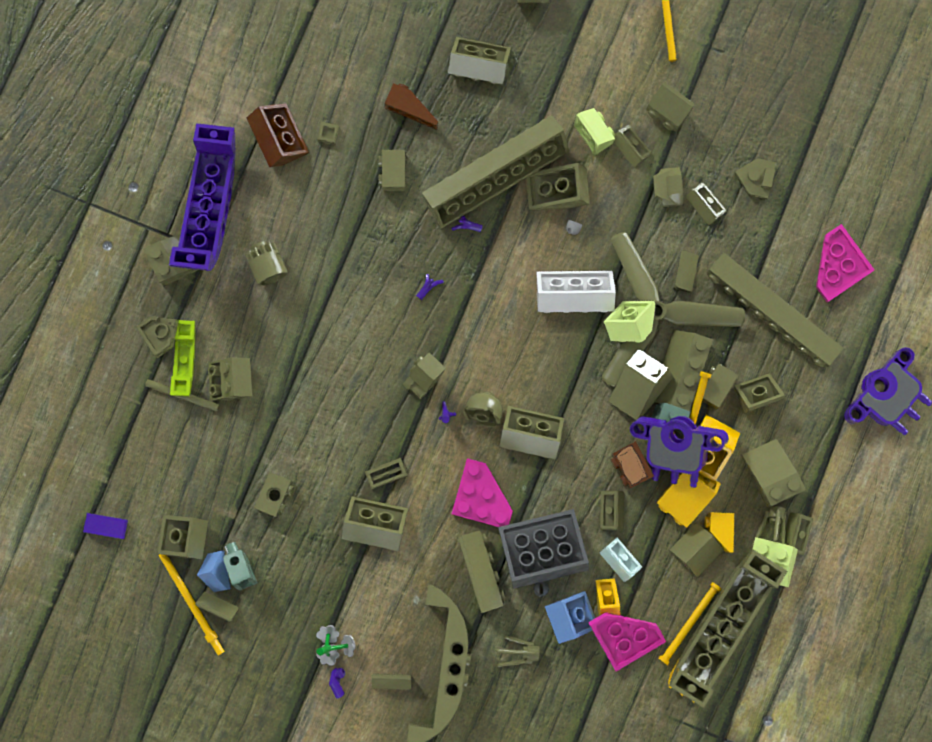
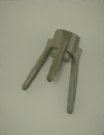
[751,506,786,548]
[496,635,539,667]

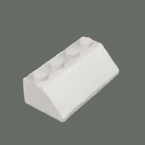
[537,271,616,313]

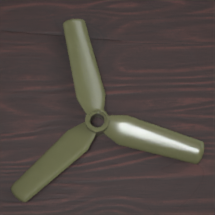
[601,232,745,387]

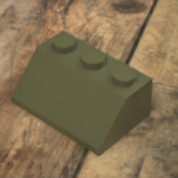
[448,37,511,84]
[499,406,564,460]
[341,496,408,551]

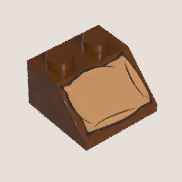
[610,441,654,489]

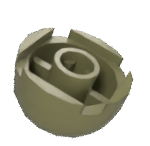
[463,391,503,427]

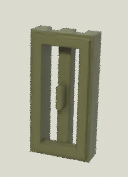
[365,458,408,490]

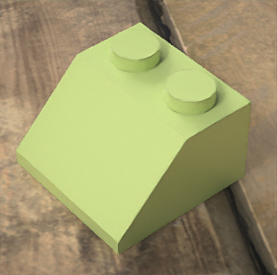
[574,108,615,155]
[604,301,655,343]
[752,537,798,587]

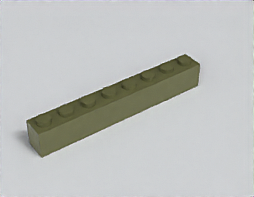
[707,252,844,368]

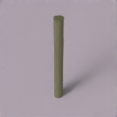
[145,379,220,411]

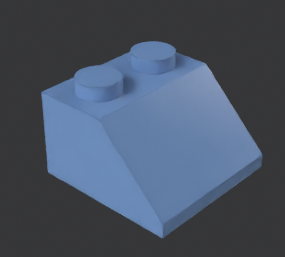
[545,591,595,643]

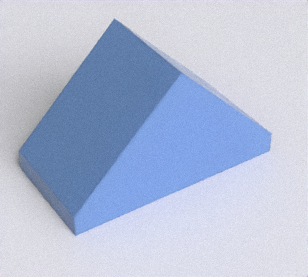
[197,550,230,592]

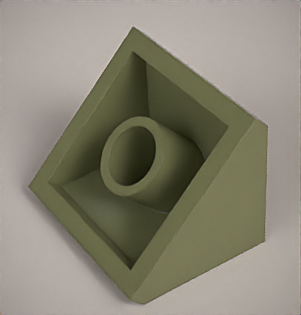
[734,373,785,414]
[669,523,724,577]

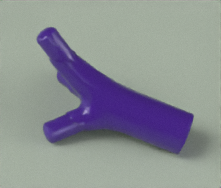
[452,215,483,232]
[416,274,443,300]
[439,401,456,423]

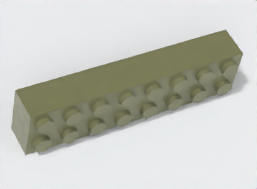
[422,115,569,229]

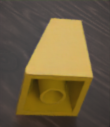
[699,414,740,481]
[657,473,721,528]

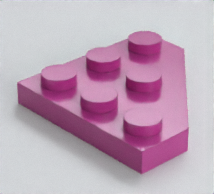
[816,224,874,303]
[452,458,513,527]
[588,613,666,671]

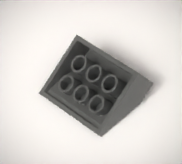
[498,509,589,589]

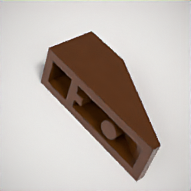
[385,83,438,130]

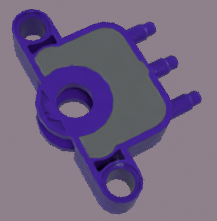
[844,347,932,435]
[630,416,729,488]

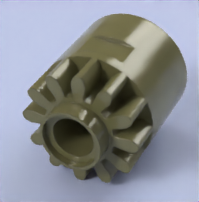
[245,241,288,286]

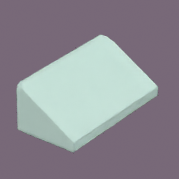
[600,538,642,582]

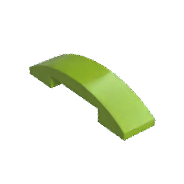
[170,320,195,396]

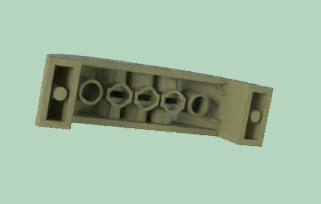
[669,550,788,708]
[407,585,471,742]

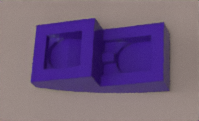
[83,513,128,539]

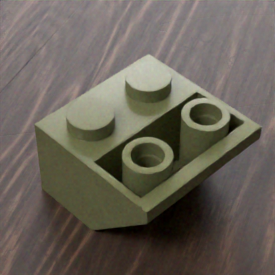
[208,357,252,401]

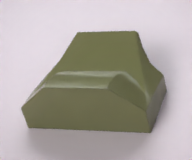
[653,167,683,207]

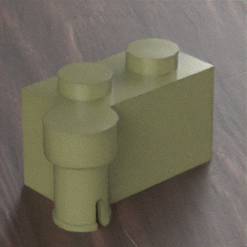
[403,353,446,400]

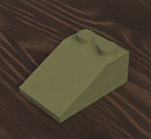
[526,163,590,211]
[143,234,197,287]
[608,349,673,420]
[742,439,806,507]

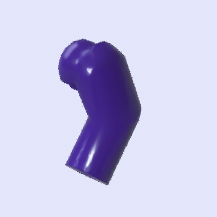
[329,668,345,698]

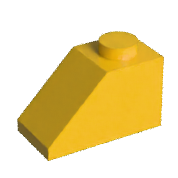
[704,512,734,553]
[595,579,620,616]

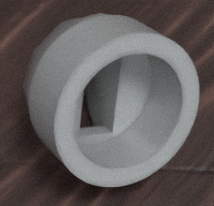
[566,220,582,235]

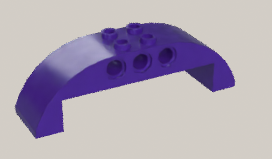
[169,123,236,271]

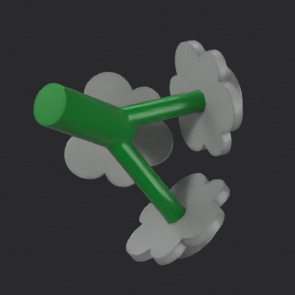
[316,625,355,666]

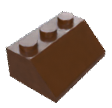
[246,103,309,168]

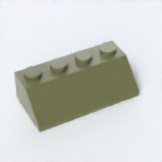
[654,330,713,411]
[458,531,506,613]

